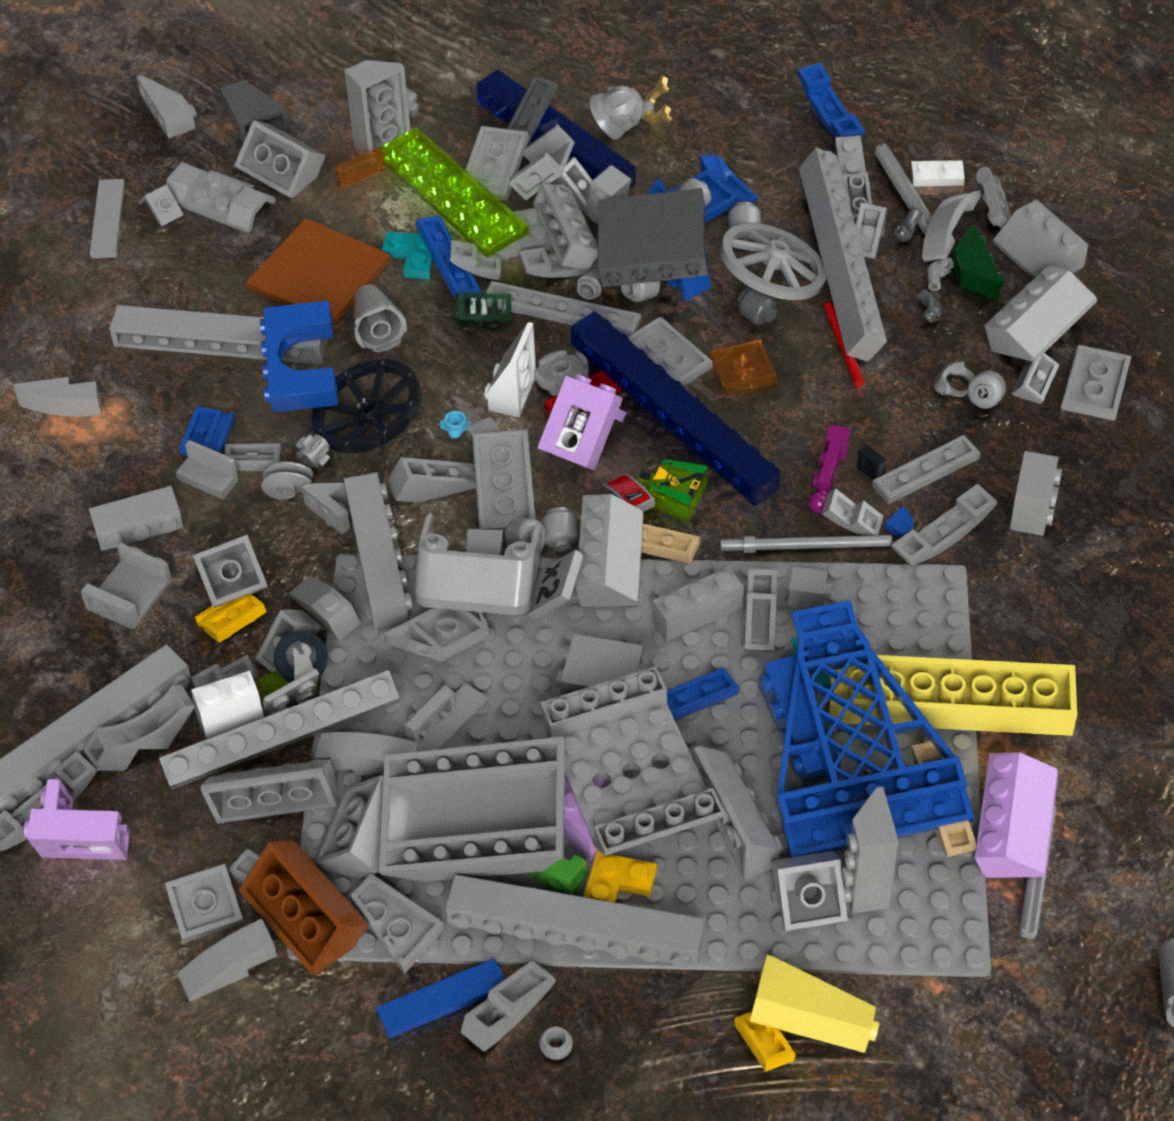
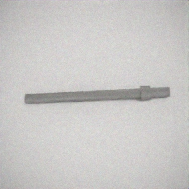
[720,535,892,553]

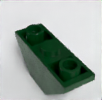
[952,225,1004,300]

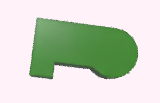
[529,855,588,895]

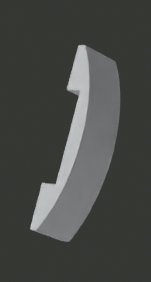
[922,190,982,262]
[519,238,598,278]
[891,484,997,566]
[0,751,97,851]

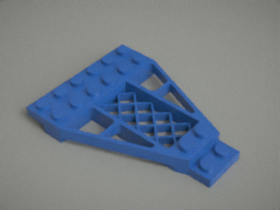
[776,600,974,857]

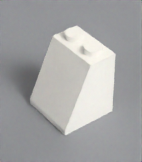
[192,671,264,740]

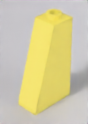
[750,955,879,1053]

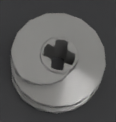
[261,462,313,500]

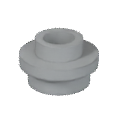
[540,1027,573,1059]

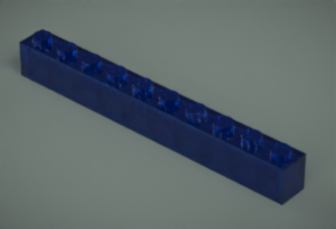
[570,311,781,507]

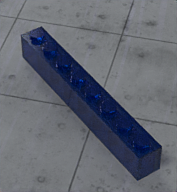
[476,69,636,189]

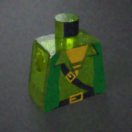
[638,459,708,523]

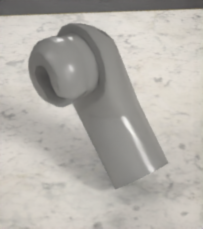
[927,257,954,291]

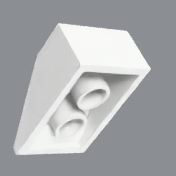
[484,322,536,418]

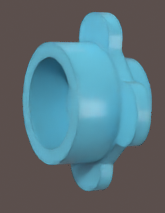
[439,411,472,439]

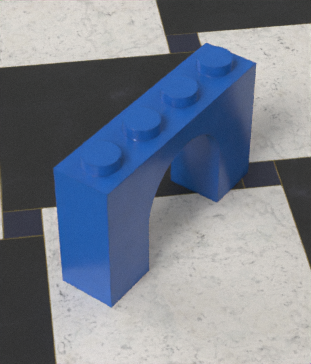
[260,300,338,413]

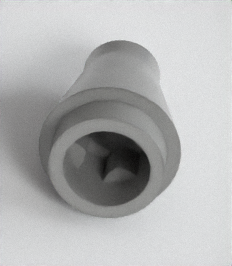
[577,264,603,300]

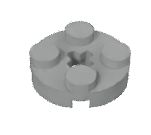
[534,350,589,396]

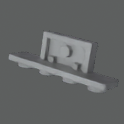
[405,684,488,752]

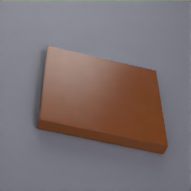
[246,218,391,326]

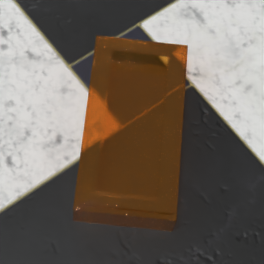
[335,147,386,190]

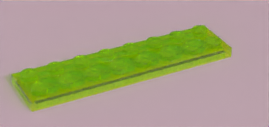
[375,127,530,258]

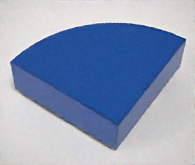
[884,506,914,539]

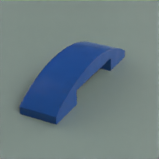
[798,63,865,137]

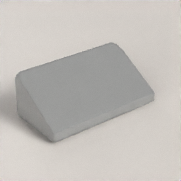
[1011,353,1059,404]

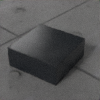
[857,445,887,480]

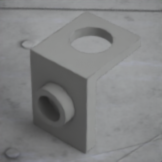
[138,184,183,227]

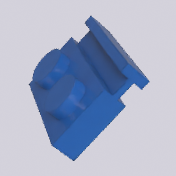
[179,406,235,455]

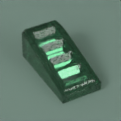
[455,293,511,321]

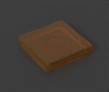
[709,339,778,396]

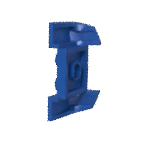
[646,154,759,223]

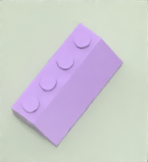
[975,752,1059,878]

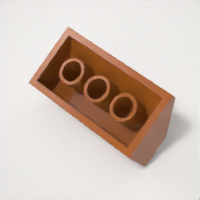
[239,841,369,975]

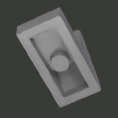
[856,202,887,260]
[302,483,350,534]

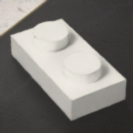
[911,160,965,186]

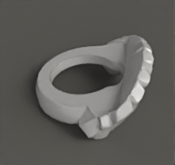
[934,361,975,397]

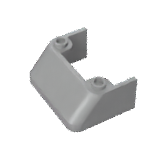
[415,515,541,615]

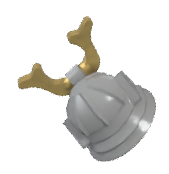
[590,75,672,140]

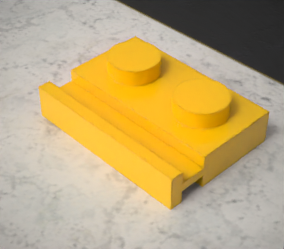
[194,594,266,643]

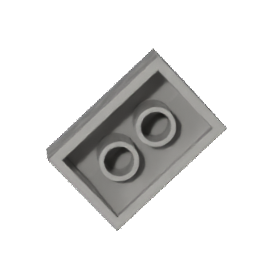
[234,120,326,198]
[993,199,1088,279]
[314,775,383,878]

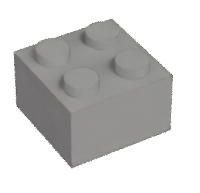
[1010,451,1062,536]

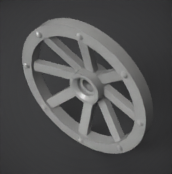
[720,223,826,300]

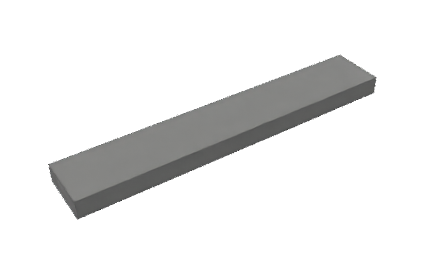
[483,281,641,337]

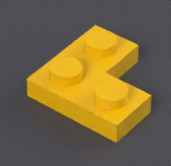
[584,852,658,903]

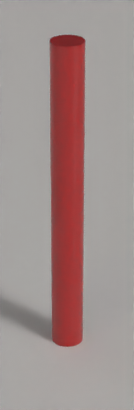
[823,302,865,387]

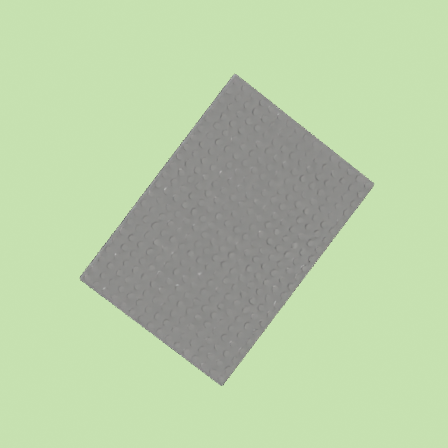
[287,554,991,977]

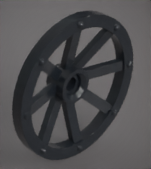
[311,359,422,453]

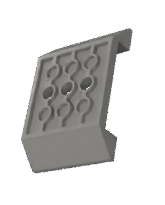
[540,666,725,855]

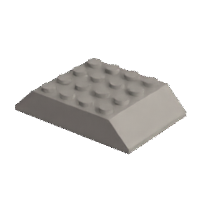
[379,736,565,882]

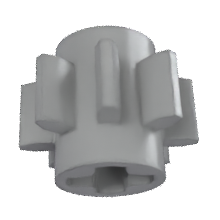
[295,434,330,469]

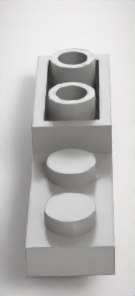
[835,136,872,220]

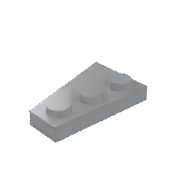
[350,874,445,974]

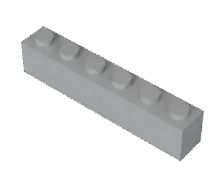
[344,473,412,629]

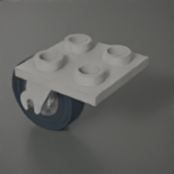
[262,631,328,717]

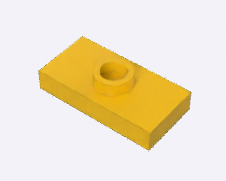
[734,1011,795,1072]

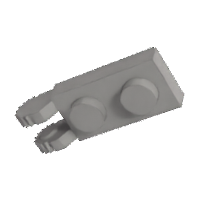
[976,167,1011,229]

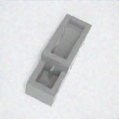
[14,377,102,417]
[744,569,778,652]
[314,732,417,776]
[177,919,277,1001]
[461,960,556,1052]

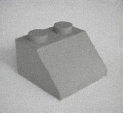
[193,535,268,608]
[771,851,848,931]

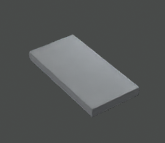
[472,429,535,534]

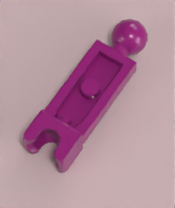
[808,425,851,514]

